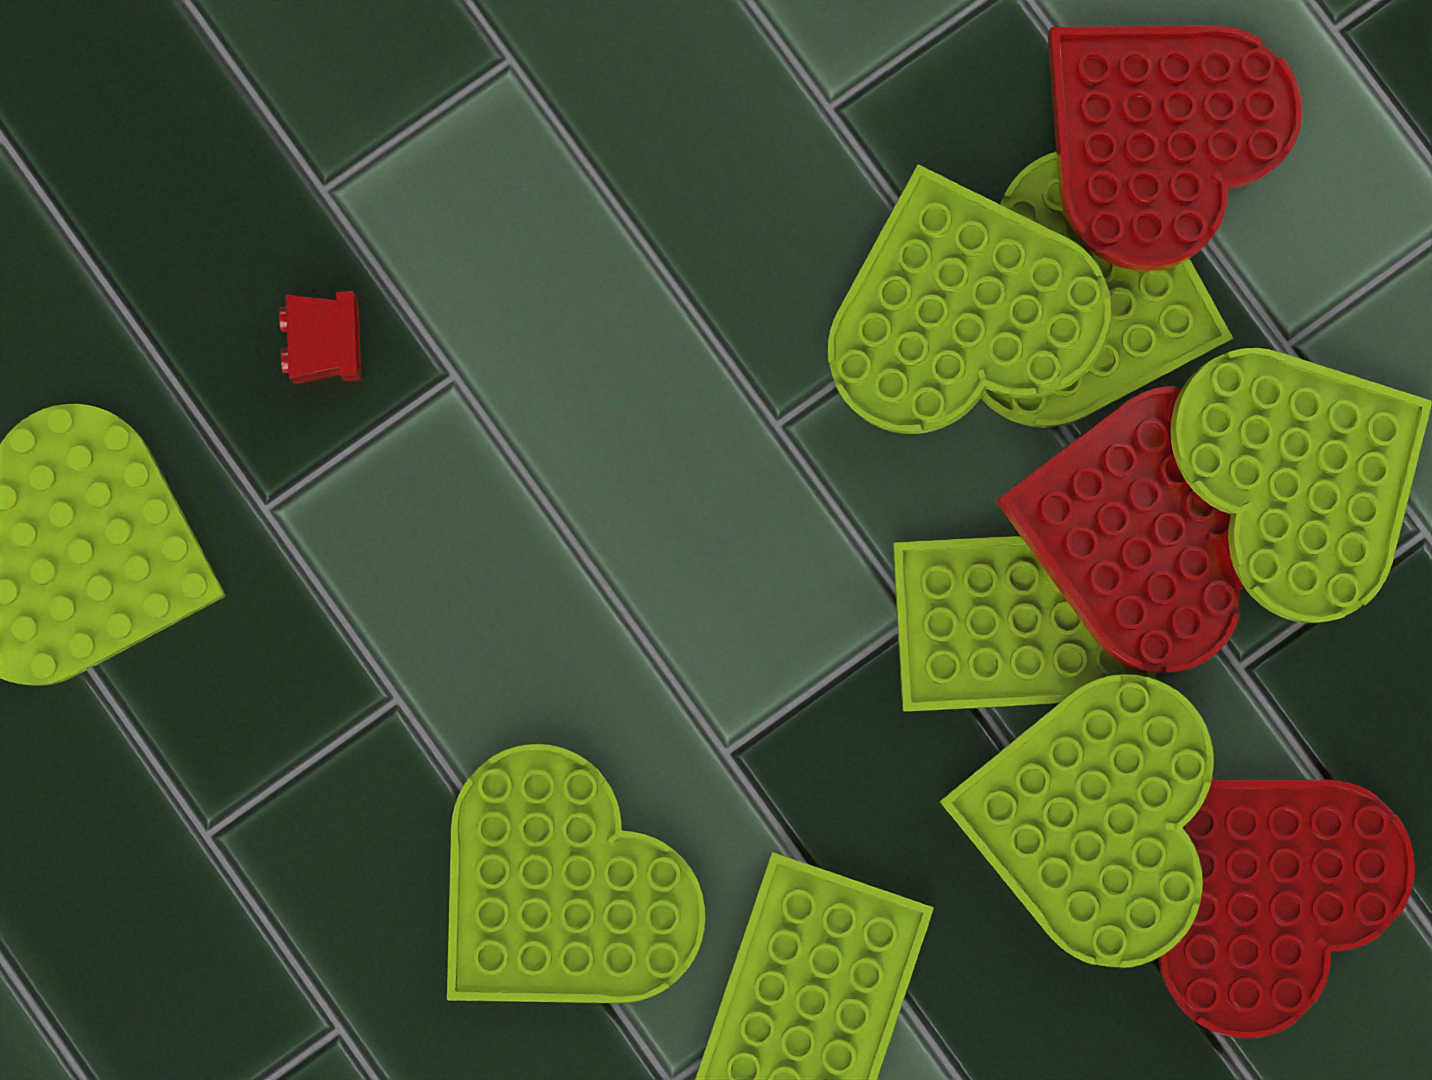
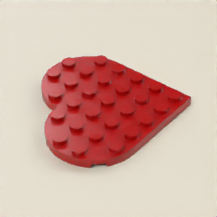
[1048,25,1302,271]
[995,386,1243,674]
[1158,780,1415,1038]

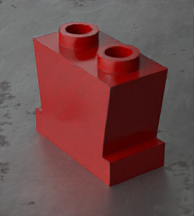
[279,291,362,384]

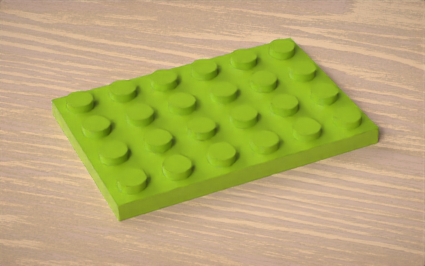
[893,536,1156,712]
[695,852,934,1080]

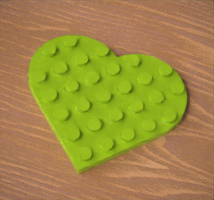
[981,152,1233,428]
[828,165,1112,434]
[1171,348,1432,623]
[0,404,226,686]
[940,674,1214,968]
[447,744,706,1003]

